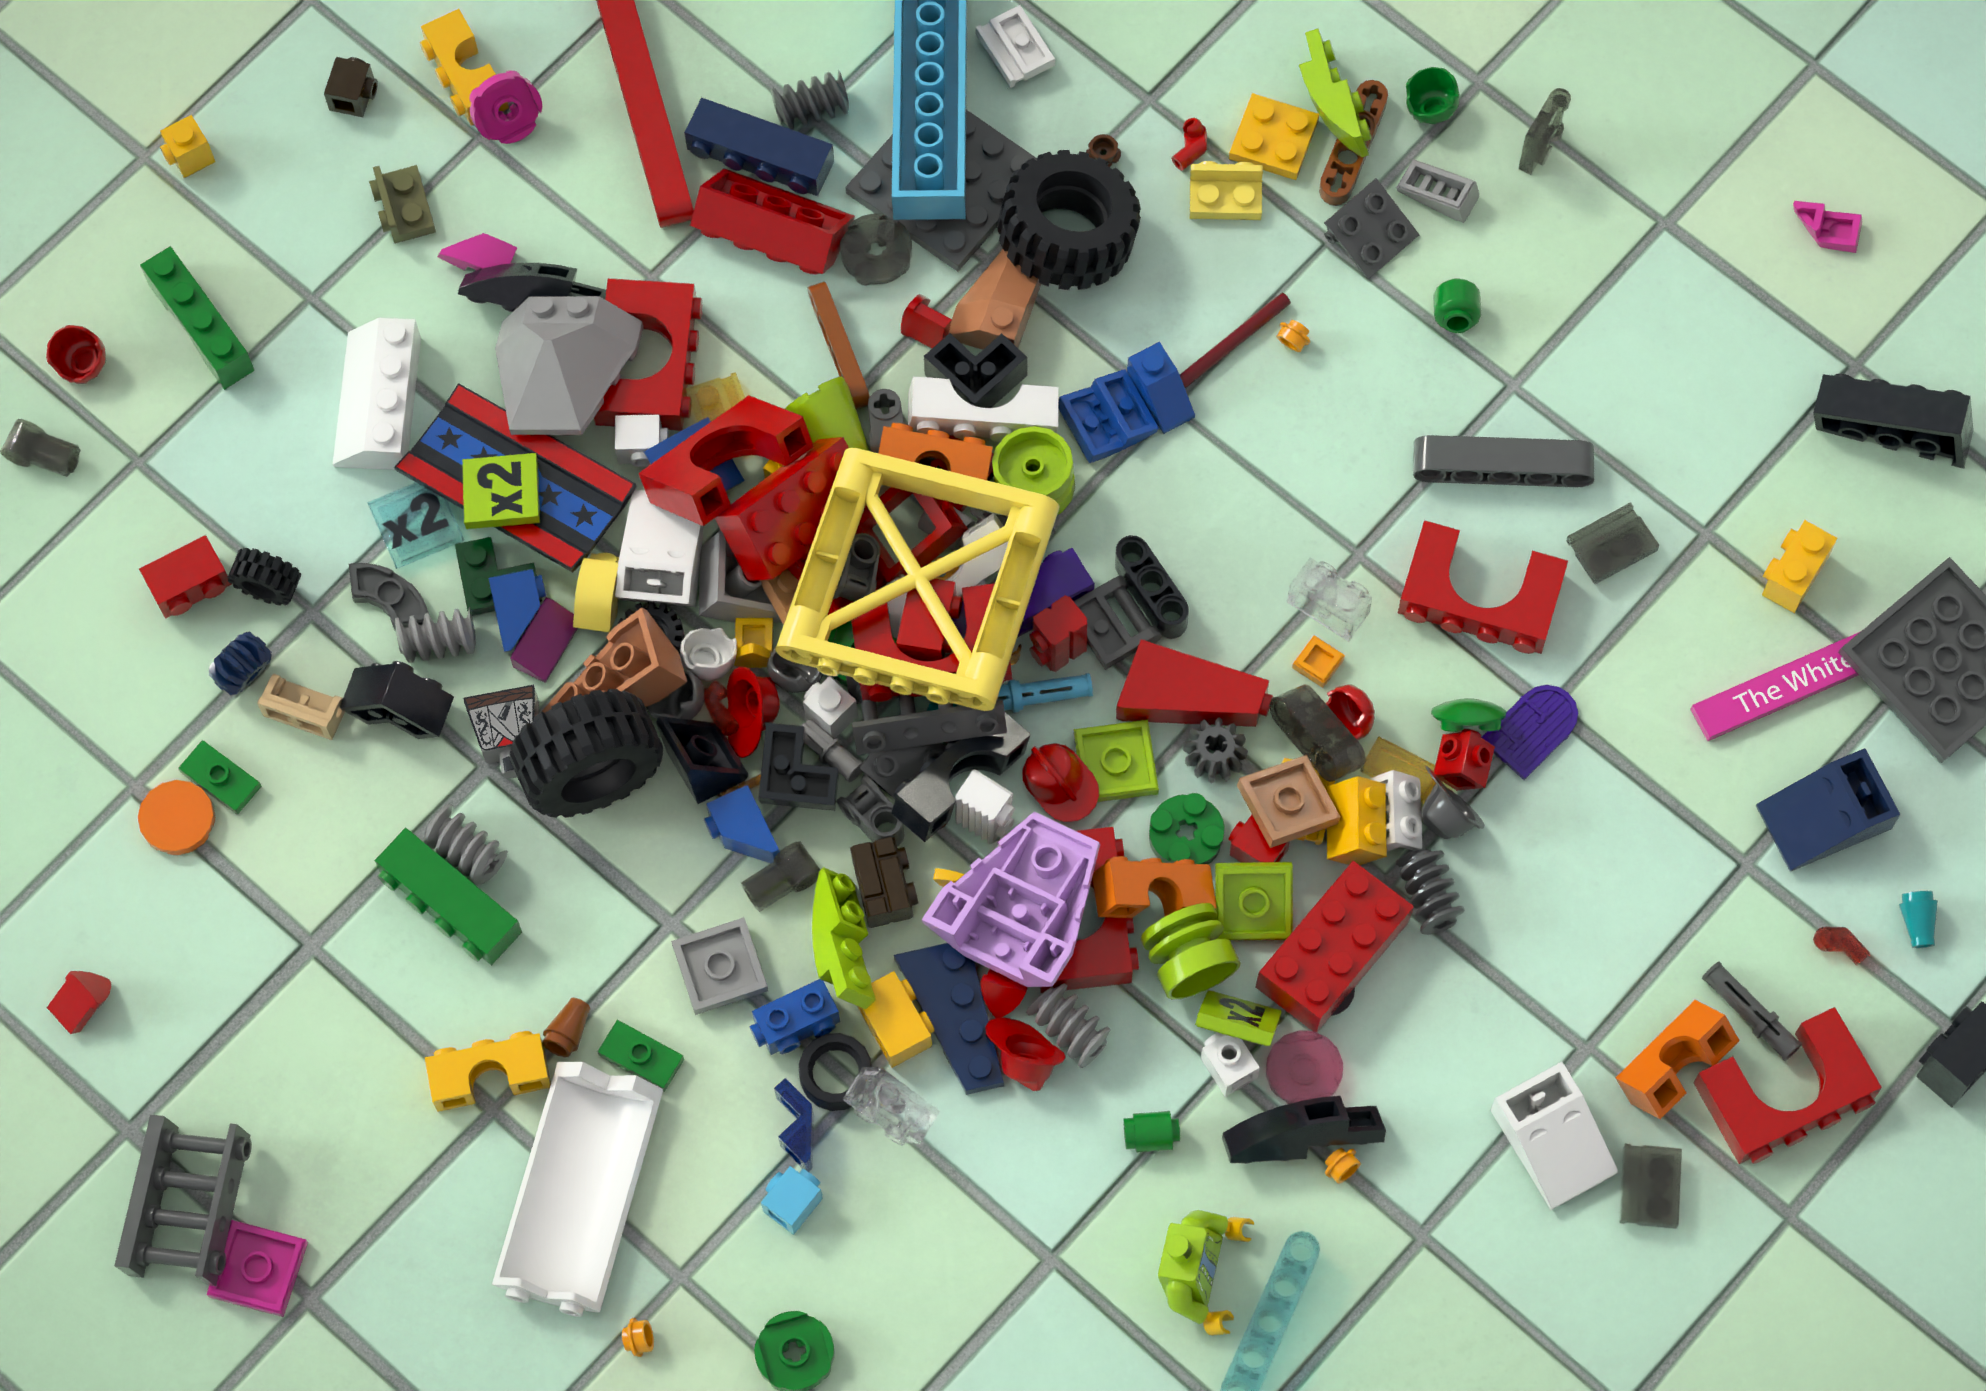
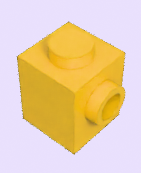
[160,114,215,178]

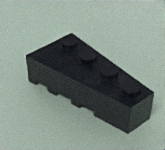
[1813,374,1973,469]

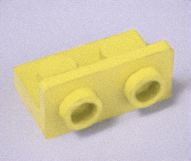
[1189,161,1263,220]

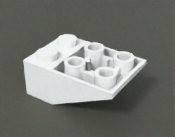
[615,490,704,607]
[1490,1062,1619,1210]

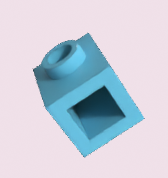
[761,1166,823,1235]

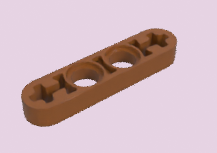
[1319,80,1388,206]
[807,281,870,410]

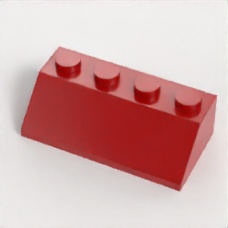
[690,168,855,275]

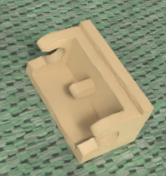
[257,674,345,740]

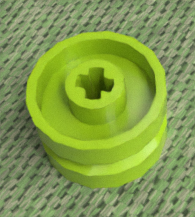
[992,426,1075,515]

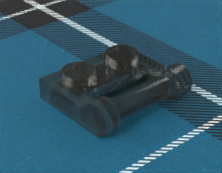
[1518,88,1571,175]

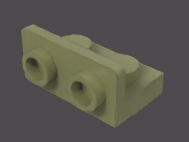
[369,165,436,244]

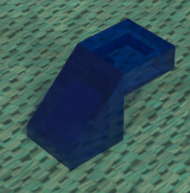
[774,1078,814,1172]

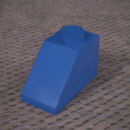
[1127,341,1195,434]
[489,569,546,652]
[704,785,781,865]

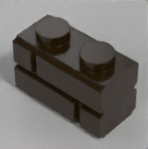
[850,837,918,928]

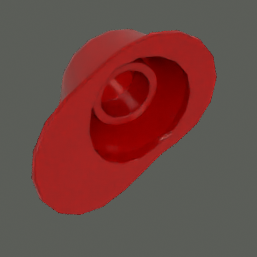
[727,666,780,758]
[1022,743,1099,822]
[985,1018,1066,1091]

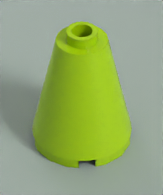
[785,376,869,451]

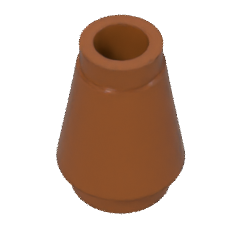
[542,998,591,1057]

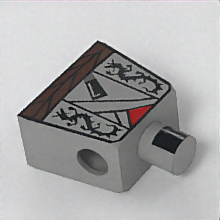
[463,685,539,778]

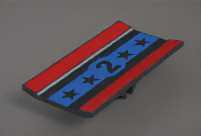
[394,383,637,573]

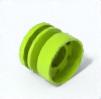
[1140,903,1241,1000]

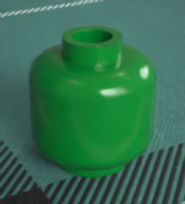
[1433,278,1481,333]

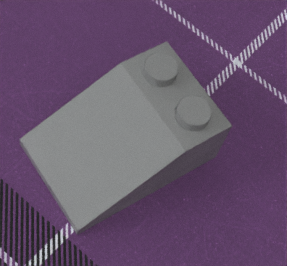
[699,532,782,623]

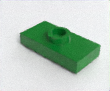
[178,740,262,815]
[597,1019,684,1092]

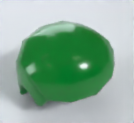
[1406,67,1460,125]

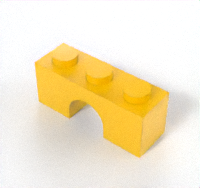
[420,9,509,126]
[425,1031,551,1112]

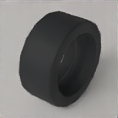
[799,1033,873,1111]

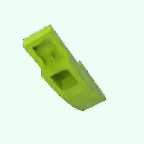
[1299,28,1372,157]
[812,867,876,1009]

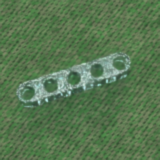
[1220,1231,1320,1391]

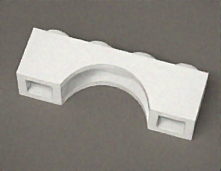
[908,376,1059,442]
[878,513,1009,638]

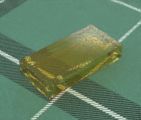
[1360,736,1436,804]

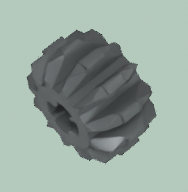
[1183,717,1248,784]

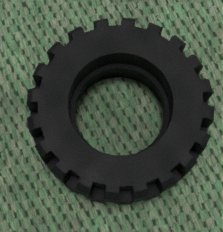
[997,150,1141,290]
[510,689,663,818]

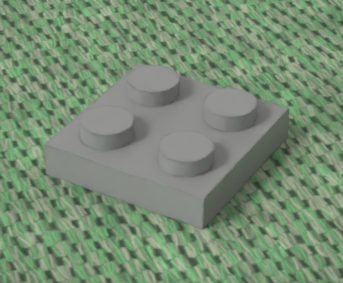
[671,917,768,1015]

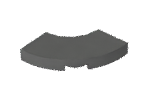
[349,563,428,631]

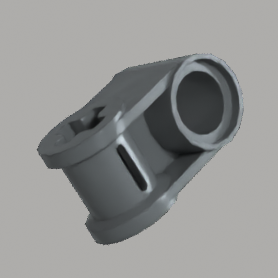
[868,389,903,453]
[833,533,881,602]
[836,776,905,847]

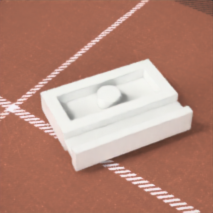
[976,5,1055,88]

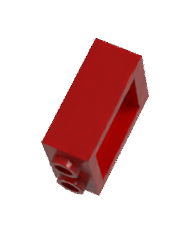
[855,487,968,582]

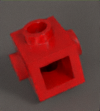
[1434,729,1495,791]

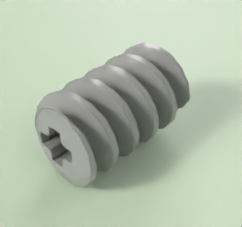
[395,607,476,663]
[424,804,508,885]
[1026,983,1110,1068]

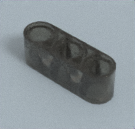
[1269,684,1366,782]

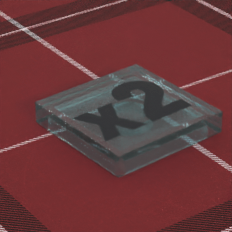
[367,482,464,569]

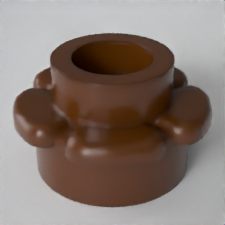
[1086,134,1121,167]

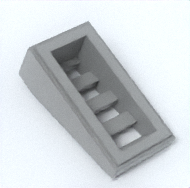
[1396,159,1479,223]

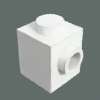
[615,415,669,467]
[803,676,858,739]
[1201,1032,1260,1097]

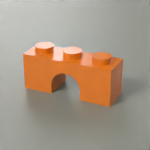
[878,423,993,480]
[1092,856,1217,918]
[1615,1000,1740,1119]

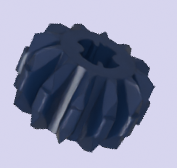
[209,631,272,696]

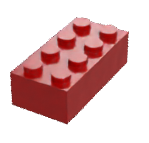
[714,437,868,580]
[1255,861,1414,1034]

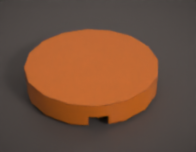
[138,780,216,855]

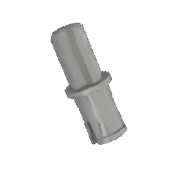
[801,720,862,783]

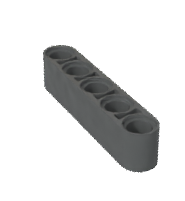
[1413,435,1594,487]

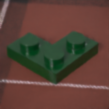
[455,537,542,616]

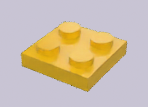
[1229,93,1319,180]

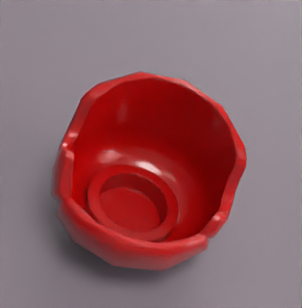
[46,325,106,384]
[1319,684,1375,745]

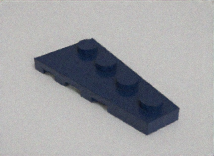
[894,943,1004,1095]

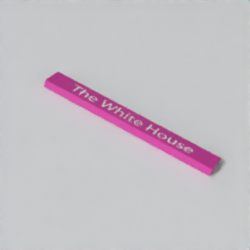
[1690,631,1861,741]

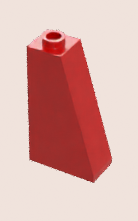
[1116,639,1273,727]

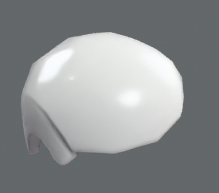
[680,628,737,681]

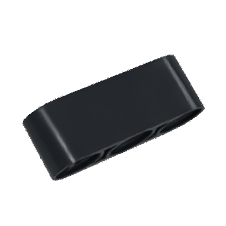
[1115,535,1189,639]

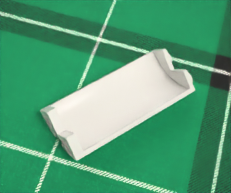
[492,1062,663,1317]

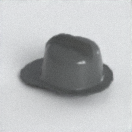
[1421,766,1485,839]

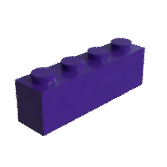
[952,548,1095,639]

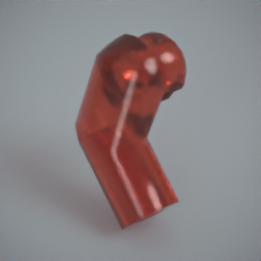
[704,681,739,736]
[1813,926,1871,966]

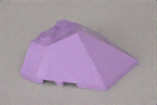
[922,812,1100,987]

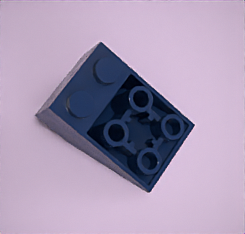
[1756,748,1900,872]

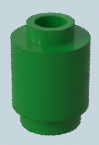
[1123,1111,1180,1153]

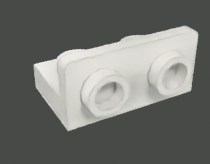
[1370,770,1422,852]

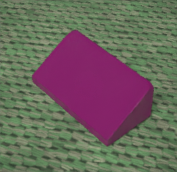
[510,597,578,683]

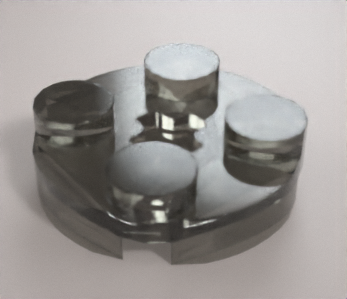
[840,213,912,286]

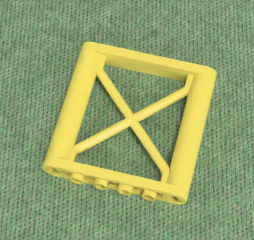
[775,448,1060,711]

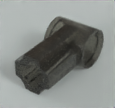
[0,419,81,477]
[741,841,821,912]

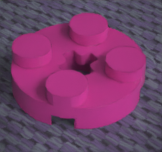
[469,70,543,144]

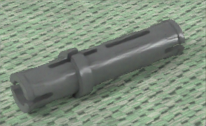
[1702,962,1802,1061]

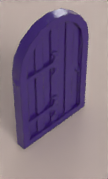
[1481,685,1578,780]

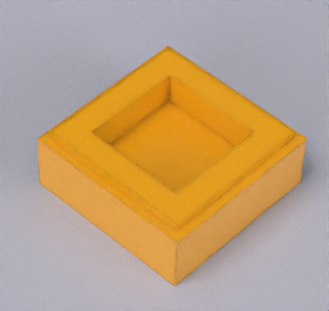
[1292,635,1345,688]

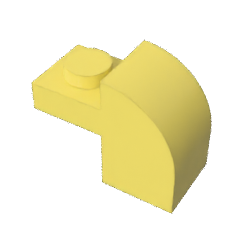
[573,553,619,633]

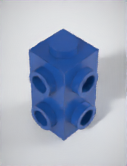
[749,979,840,1055]

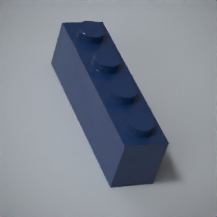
[684,97,834,196]

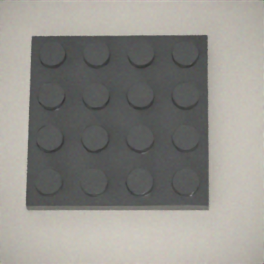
[845,109,1037,272]
[1838,557,1986,763]

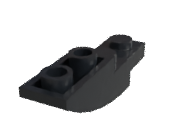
[458,263,606,312]
[1222,1096,1386,1164]

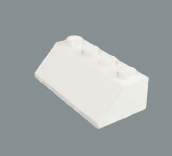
[333,318,421,470]

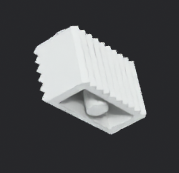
[955,769,1015,844]

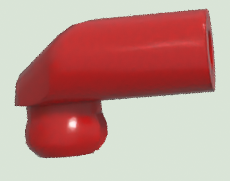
[1171,118,1207,171]

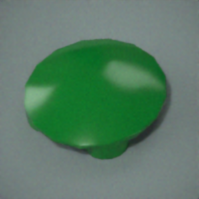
[1431,698,1507,732]

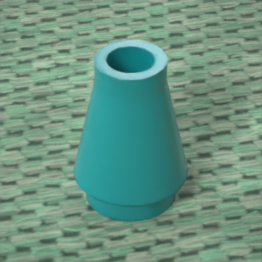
[1899,891,1938,948]

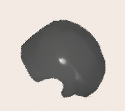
[767,645,823,693]
[646,671,705,720]

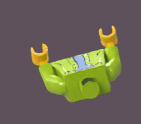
[1158,1210,1254,1336]

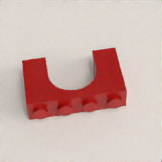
[594,278,702,431]
[639,395,814,526]
[1398,520,1568,654]
[849,583,1013,702]
[1040,827,1139,993]
[1693,1007,1882,1164]

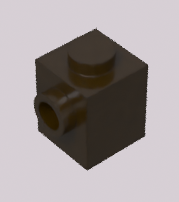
[324,57,378,118]

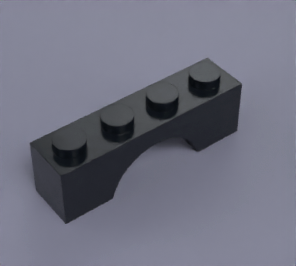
[891,713,1031,842]

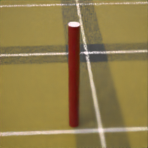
[1180,292,1291,388]

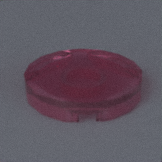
[1266,1030,1343,1104]

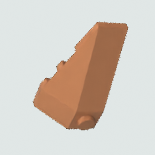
[949,249,1041,350]
[542,608,687,713]

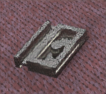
[1566,502,1659,585]
[1619,1143,1682,1229]

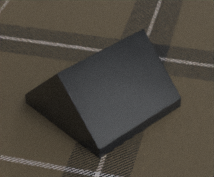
[656,716,749,804]

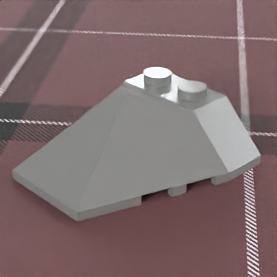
[495,296,644,435]

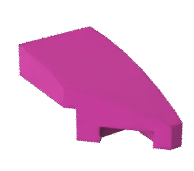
[1793,201,1863,253]
[437,233,517,271]

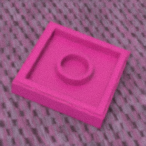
[207,1220,308,1317]

